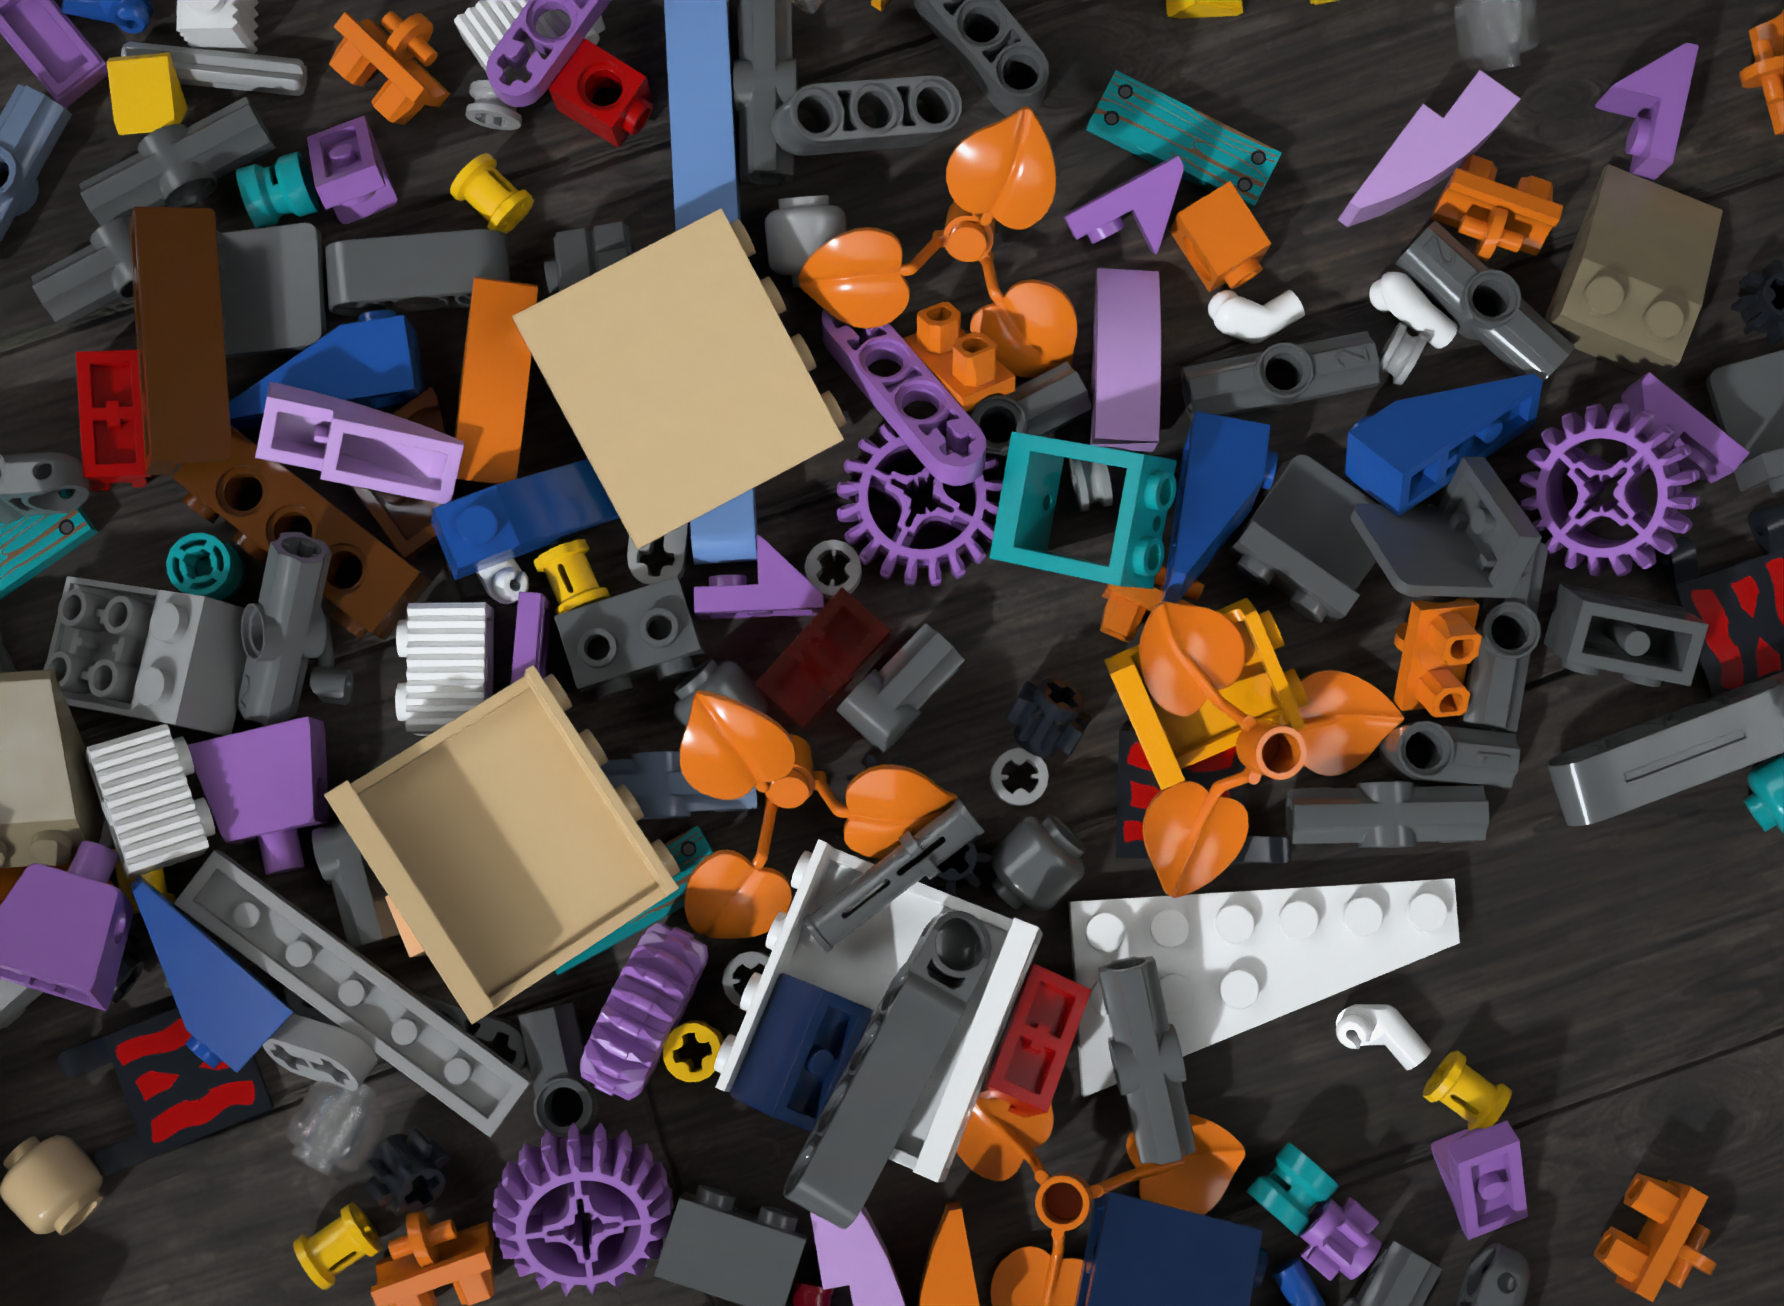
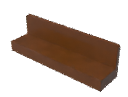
[129,206,232,475]

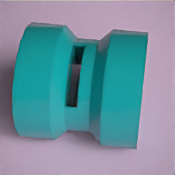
[236,151,319,229]
[166,533,248,602]
[1246,1142,1339,1236]

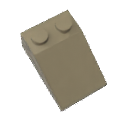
[1544,164,1723,378]
[0,669,105,868]

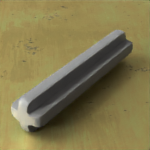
[121,41,308,96]

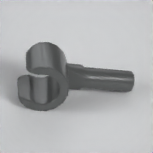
[310,615,353,705]

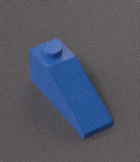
[229,310,425,432]
[1345,374,1543,517]
[1162,411,1278,603]
[431,459,620,580]
[130,875,293,1073]

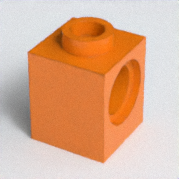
[1169,181,1272,293]

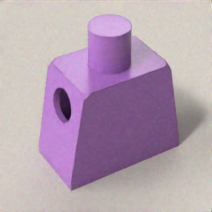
[188,716,329,875]
[0,841,133,1011]

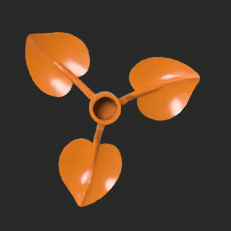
[798,106,1078,378]
[1139,601,1404,898]
[680,690,958,939]
[957,1070,1245,1306]

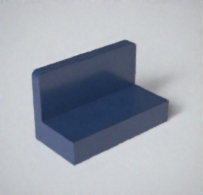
[730,973,873,1132]

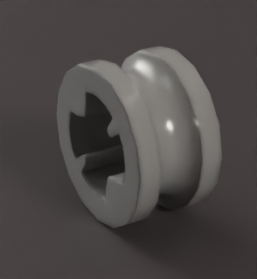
[465,80,522,130]
[1378,322,1428,387]
[1069,458,1113,512]
[805,540,862,600]
[990,748,1049,807]
[722,951,770,1007]

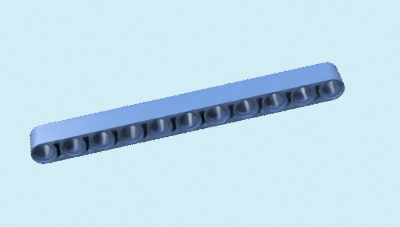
[664,0,758,565]

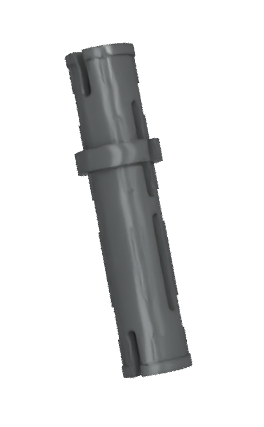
[803,798,985,952]

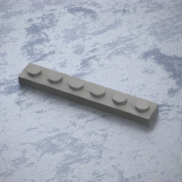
[174,850,534,1138]

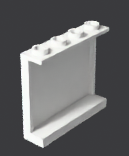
[714,839,1043,1183]

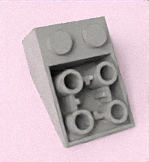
[44,576,247,736]

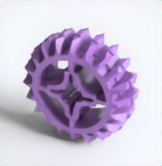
[1520,403,1700,576]
[837,416,1003,587]
[580,923,708,1101]
[493,1122,674,1297]

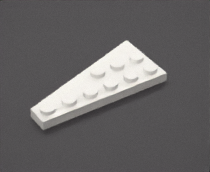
[1068,878,1460,1097]

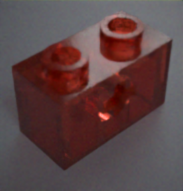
[755,587,891,733]

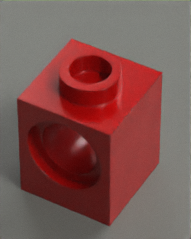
[549,38,653,148]

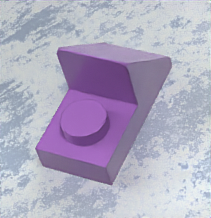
[1595,43,1699,182]
[307,115,397,224]
[1063,156,1184,255]
[1621,372,1750,483]
[694,534,825,620]
[1431,1120,1528,1240]

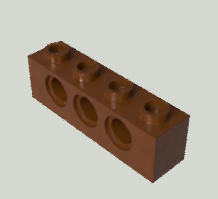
[171,425,433,640]

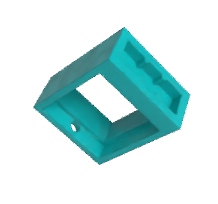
[989,431,1177,589]

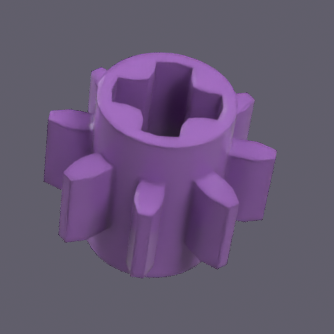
[1299,1197,1382,1281]

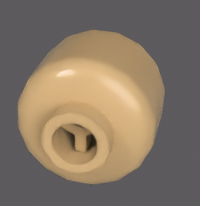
[0,1135,103,1235]

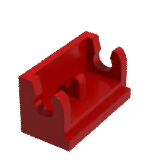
[76,350,151,492]
[979,963,1091,1118]

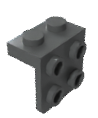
[216,223,326,359]
[1705,350,1784,494]
[1227,455,1377,625]
[1350,456,1542,599]

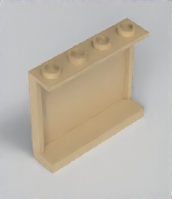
[512,208,847,550]
[324,665,680,1024]

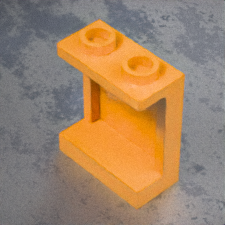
[1104,598,1309,790]

